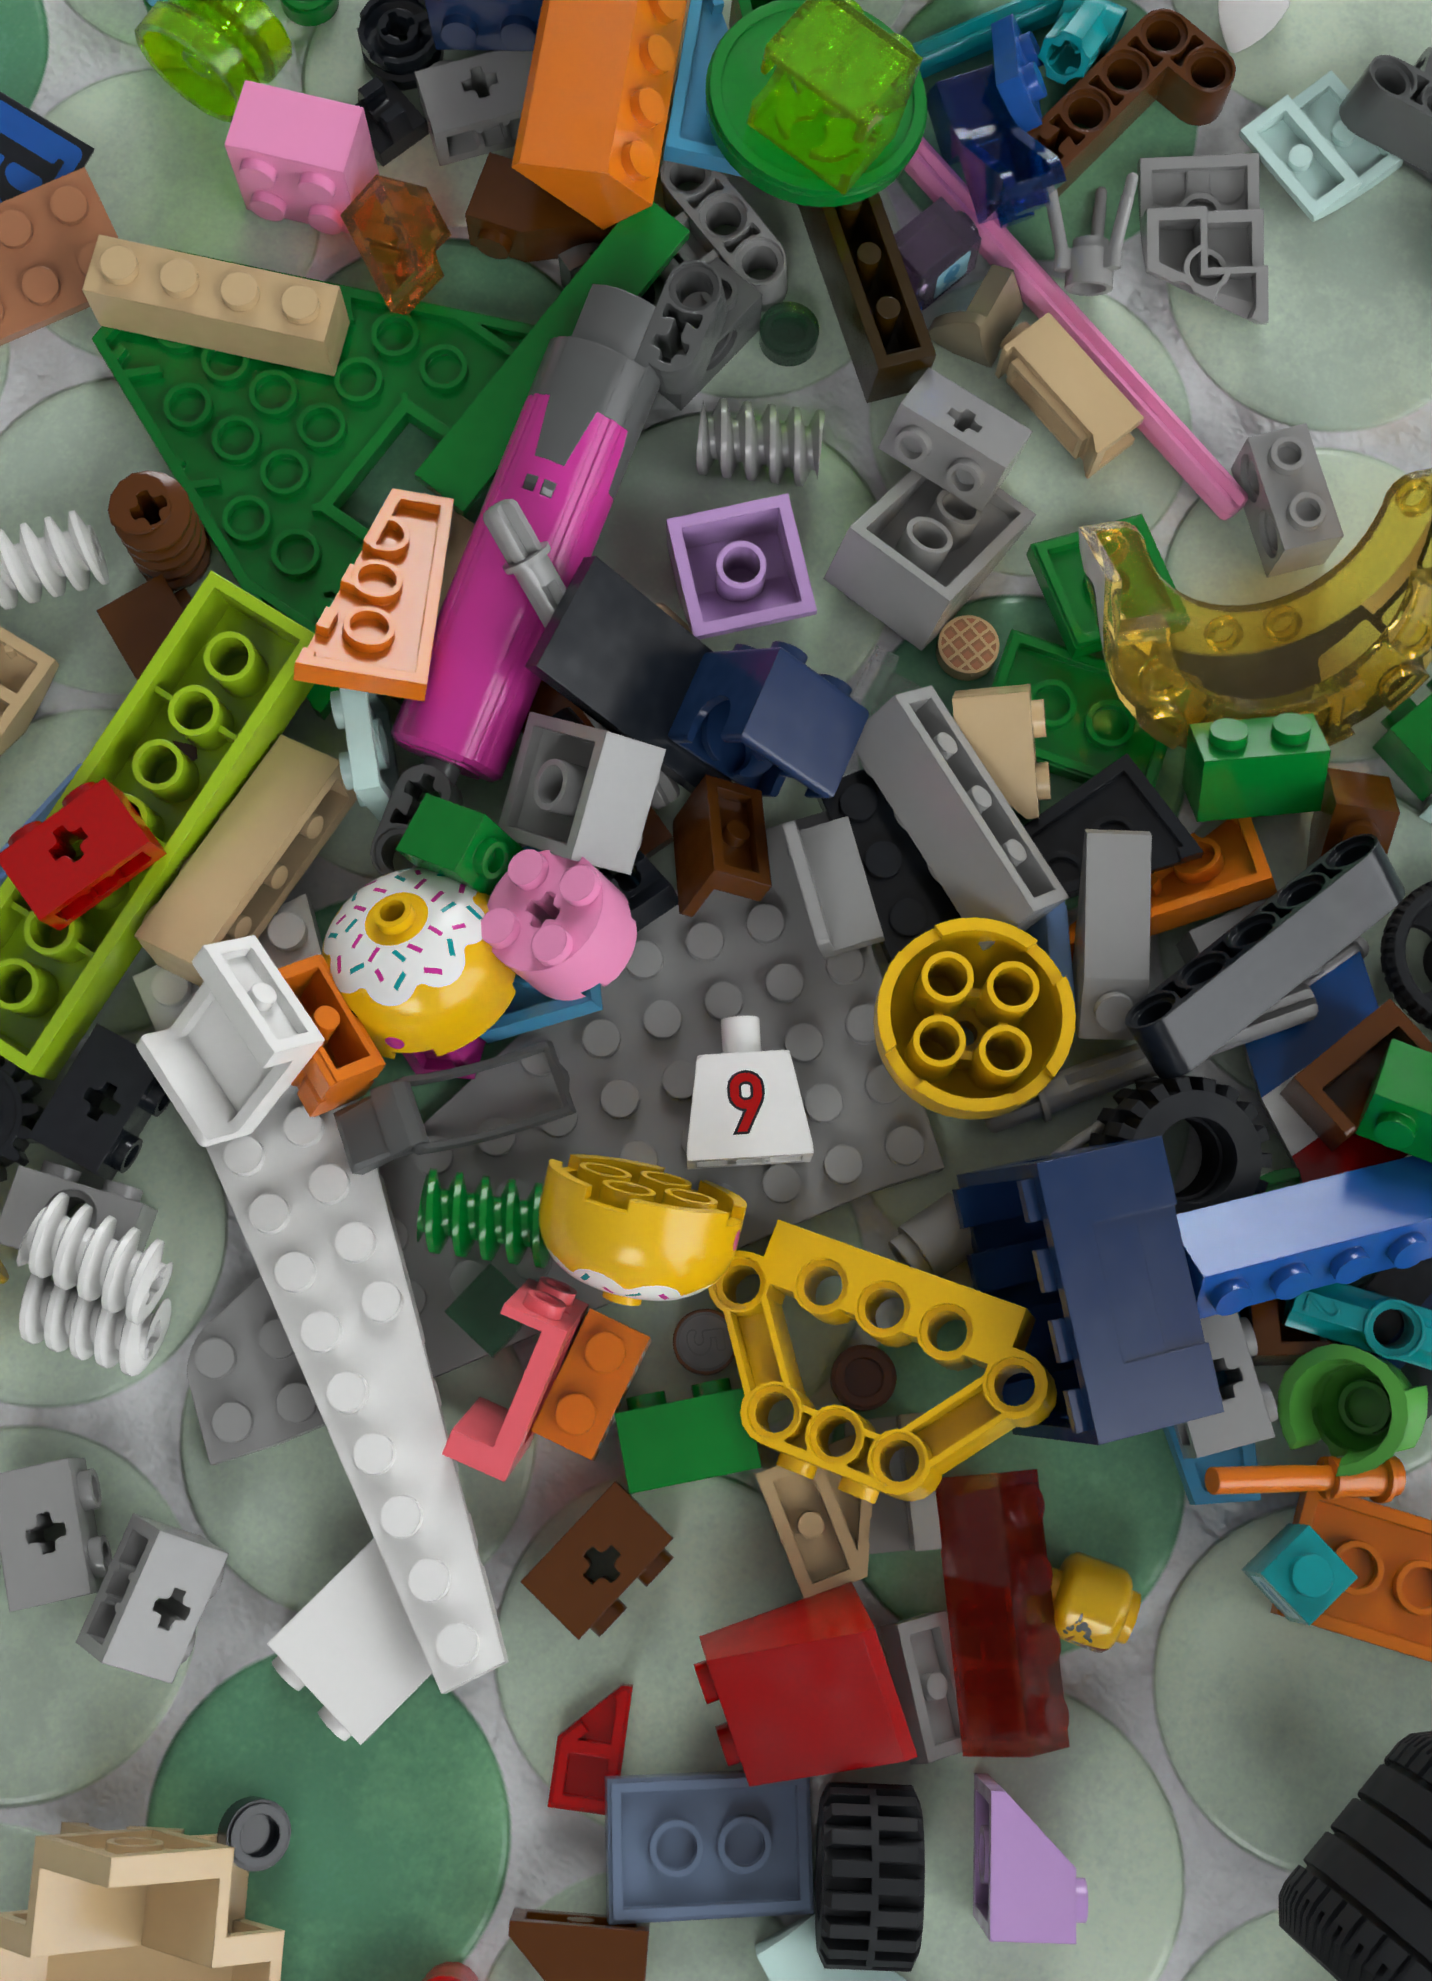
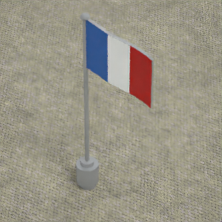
[888,936,1409,1277]

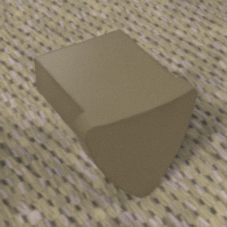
[928,264,1024,367]

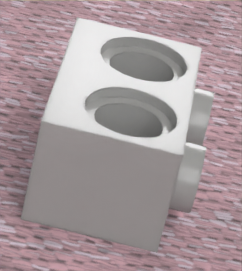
[1231,423,1344,578]

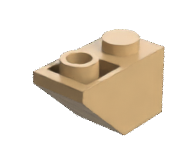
[952,684,1051,819]

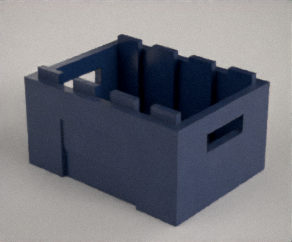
[952,1135,1224,1445]

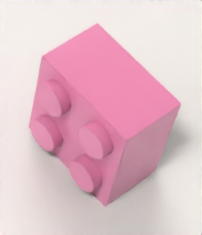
[224,80,379,236]

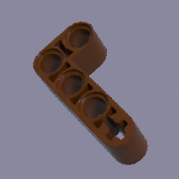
[1013,8,1236,205]

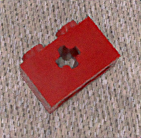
[0,778,167,931]

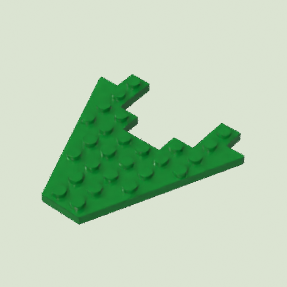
[92,249,534,720]

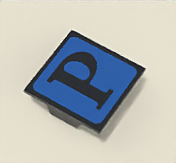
[0,91,95,203]

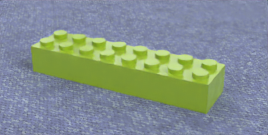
[0,570,315,1081]

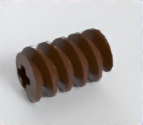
[108,470,212,591]

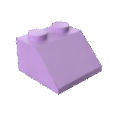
[666,493,817,640]
[973,1773,1088,1944]

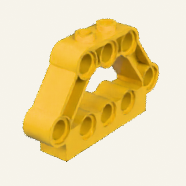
[708,1219,1057,1504]

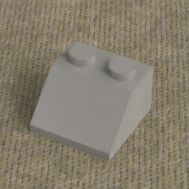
[498,712,666,875]

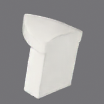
[1218,0,1290,53]

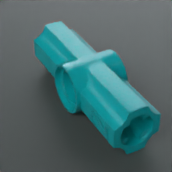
[1282,1283,1432,1370]

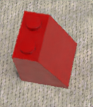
[694,1582,918,1787]

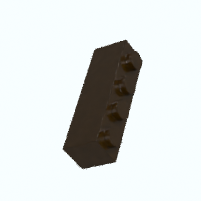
[797,192,936,403]

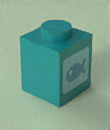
[1241,1523,1358,1626]

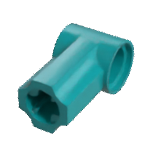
[1038,0,1128,85]

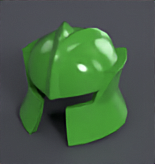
[1277,1344,1428,1477]

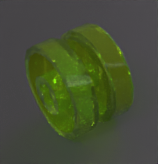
[134,0,292,123]

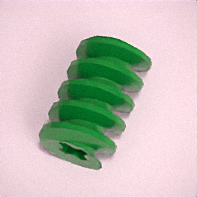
[417,1168,551,1269]

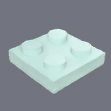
[330,688,399,822]

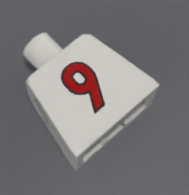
[687,1016,814,1169]

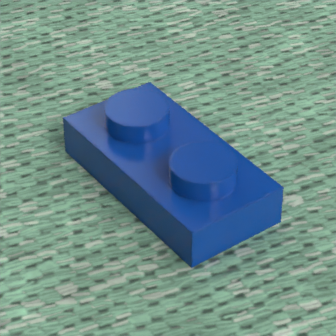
[991,13,1047,135]

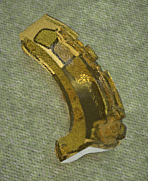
[1078,468,1432,750]

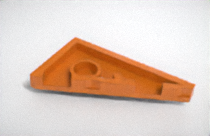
[1069,817,1277,961]

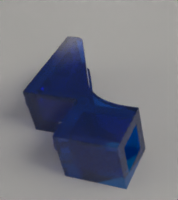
[926,64,1067,228]

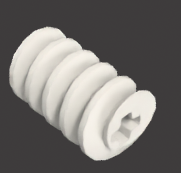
[0,510,109,610]
[16,1192,173,1325]
[19,1273,171,1377]

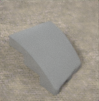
[1137,153,1269,325]

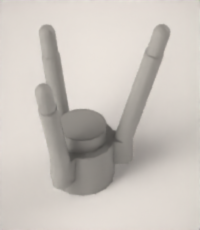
[1037,147,1138,296]

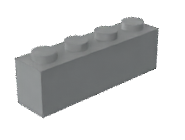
[855,685,1069,951]

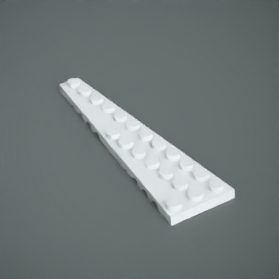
[132,893,509,1694]

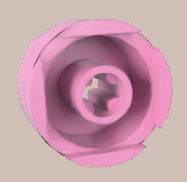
[481,849,637,1001]

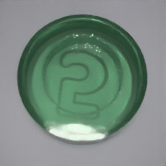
[759,302,819,367]

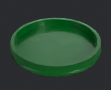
[706,0,927,207]

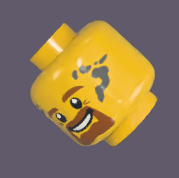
[1036,1552,1141,1653]

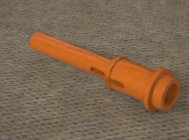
[1205,1456,1406,1504]

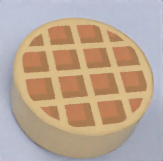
[936,615,1000,681]

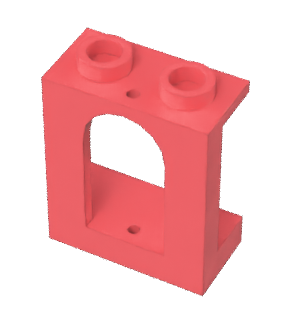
[442,1277,589,1482]

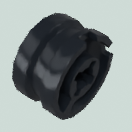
[357,0,444,91]

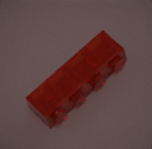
[936,1469,1070,1757]

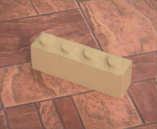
[82,234,350,376]
[134,734,357,987]

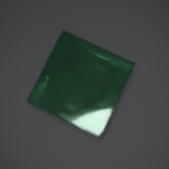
[444,1263,525,1358]

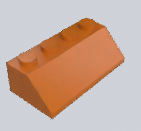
[511,0,687,230]

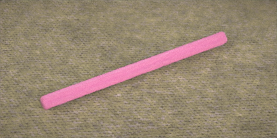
[904,137,1249,520]

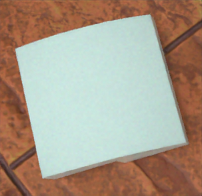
[1239,70,1404,222]

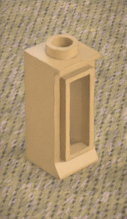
[995,312,1144,479]

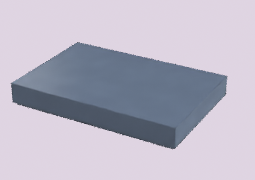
[604,1770,814,1925]

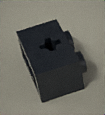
[28,1023,170,1180]

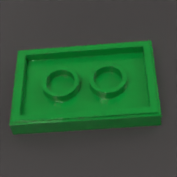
[991,629,1187,788]

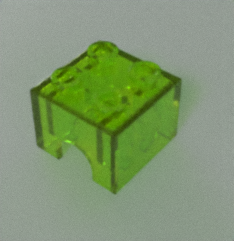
[747,0,923,195]

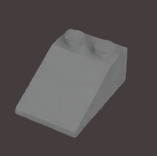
[823,470,1036,651]

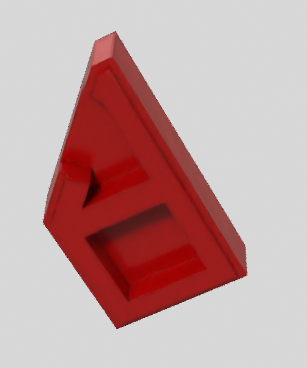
[548,1683,633,1815]

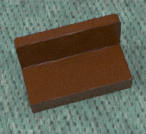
[672,774,772,917]

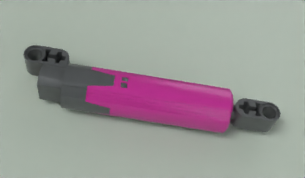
[370,260,728,875]

